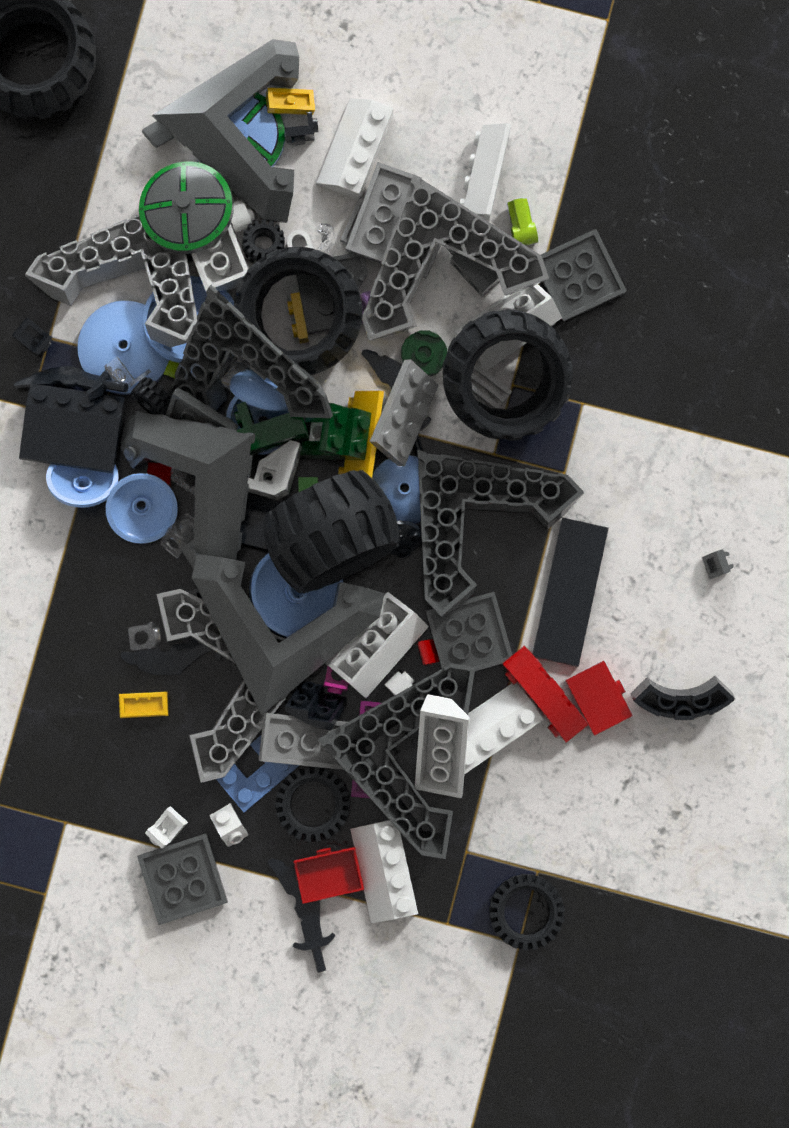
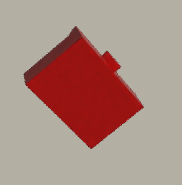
[566,661,633,736]
[293,847,364,904]

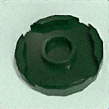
[401,330,447,377]

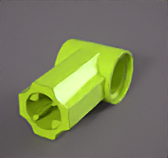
[507,198,538,246]

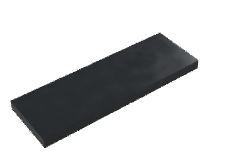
[532,517,609,667]

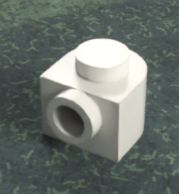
[231,200,255,233]
[287,230,313,248]
[384,671,415,696]

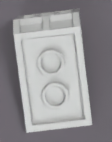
[248,440,301,500]

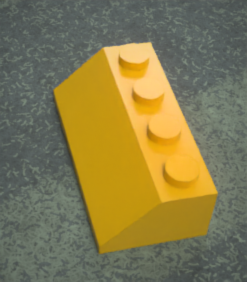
[338,391,384,478]

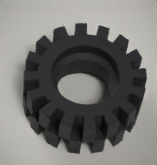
[242,219,285,263]
[131,377,172,415]

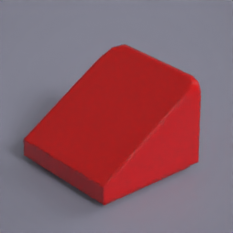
[147,463,172,487]
[417,639,440,666]

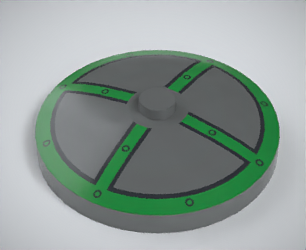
[139,161,234,254]

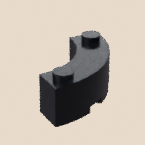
[630,676,735,720]

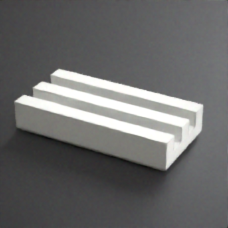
[471,363,512,408]

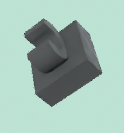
[702,549,734,579]

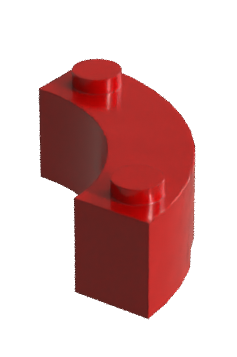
[502,645,588,743]

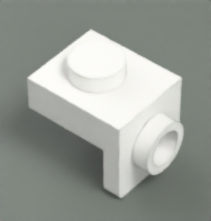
[209,804,248,847]
[145,806,188,849]

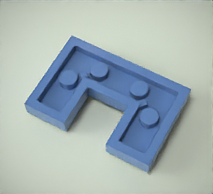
[216,736,299,812]

